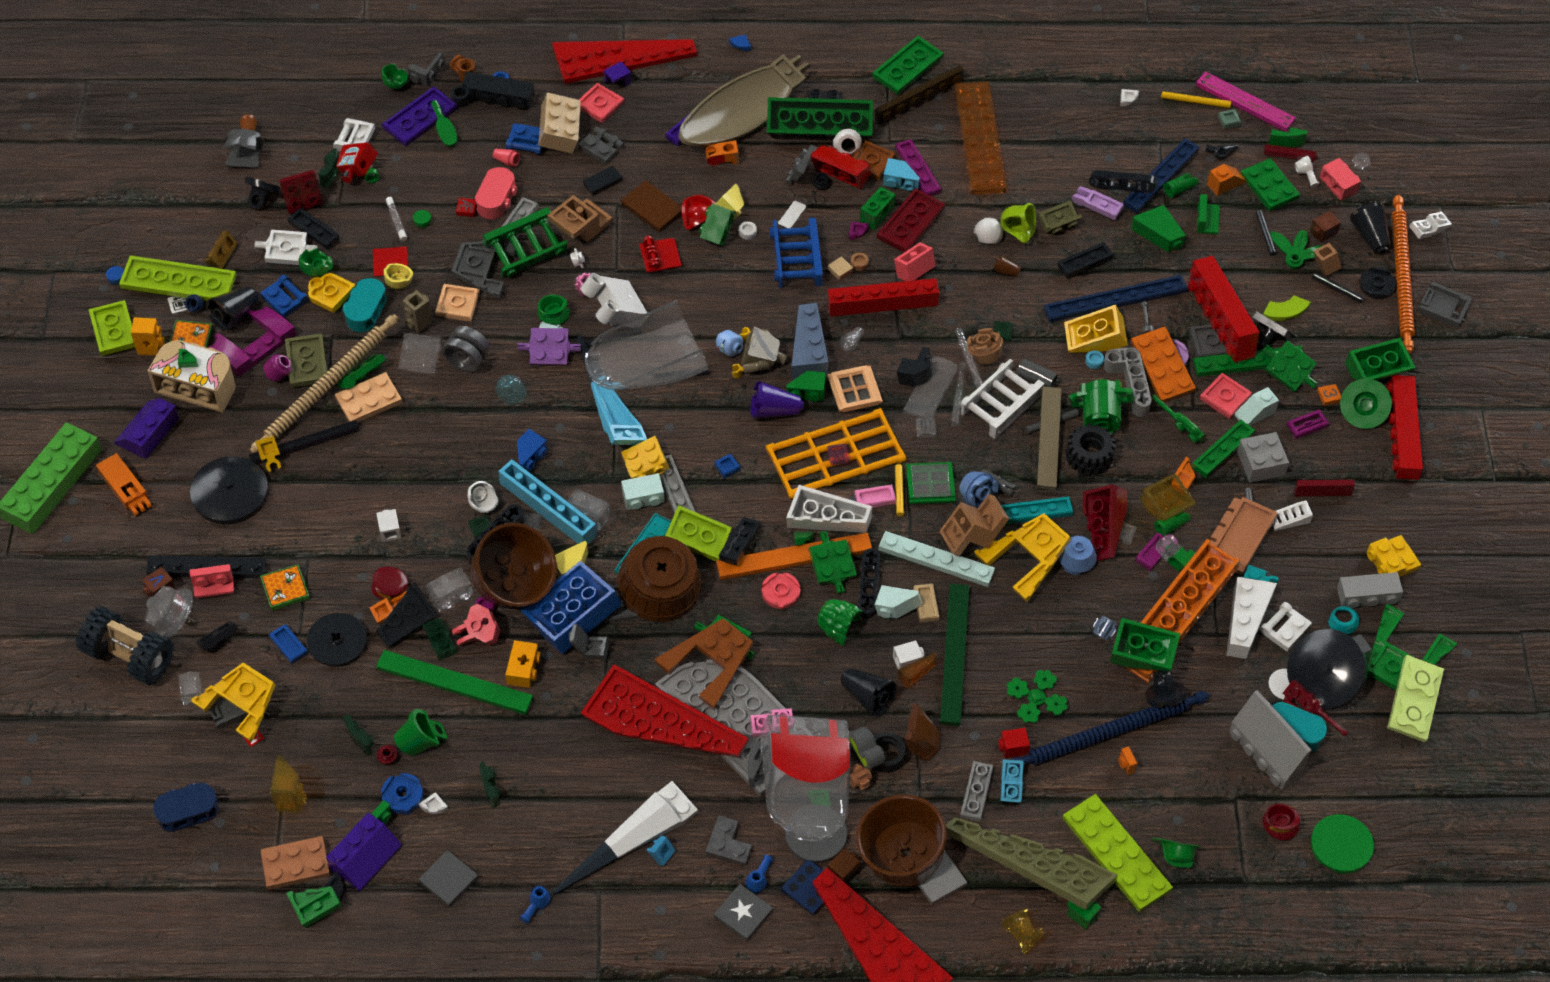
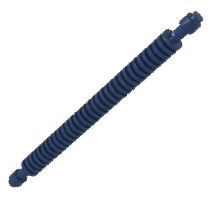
[1010,691,1209,768]

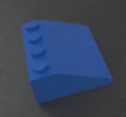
[521,561,622,655]

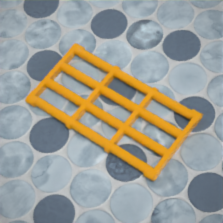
[765,408,907,499]

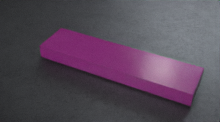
[895,139,942,196]

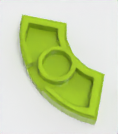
[1263,295,1311,321]

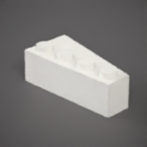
[786,485,872,533]
[1226,577,1277,659]

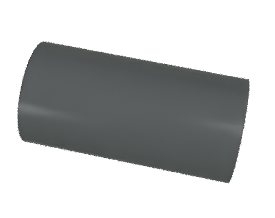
[1016,358,1058,387]

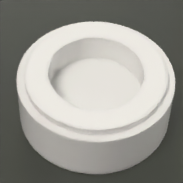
[739,222,757,240]

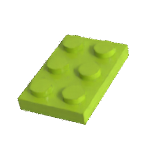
[89,300,135,356]
[665,505,732,561]

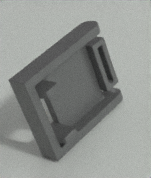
[1417,282,1472,329]
[209,696,248,729]

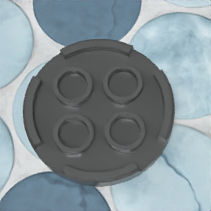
[785,804,847,864]

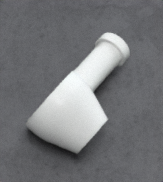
[1295,156,1319,188]

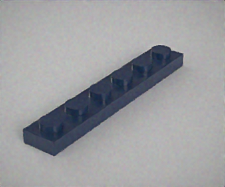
[1123,138,1199,214]

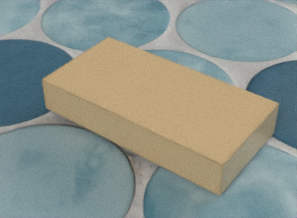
[913,584,939,623]

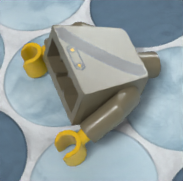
[732,326,787,378]

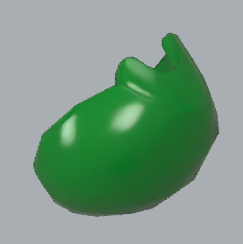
[381,64,408,90]

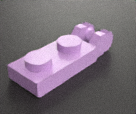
[1072,186,1124,220]

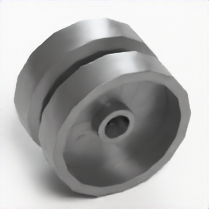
[441,326,490,373]

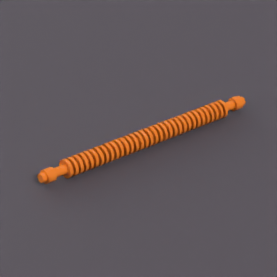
[1392,195,1415,354]

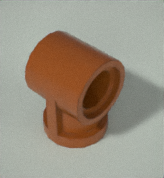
[450,55,476,82]

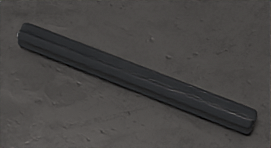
[248,420,359,463]

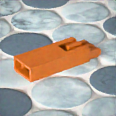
[96,453,152,517]

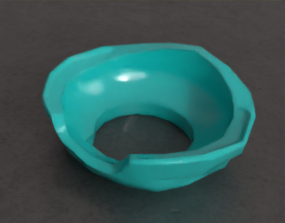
[1328,606,1359,634]

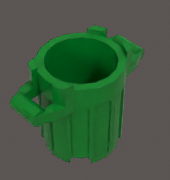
[1069,379,1135,435]

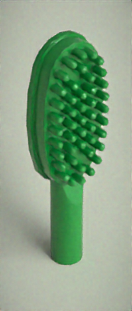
[431,100,457,147]

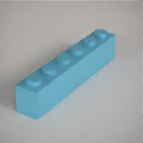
[498,459,597,545]

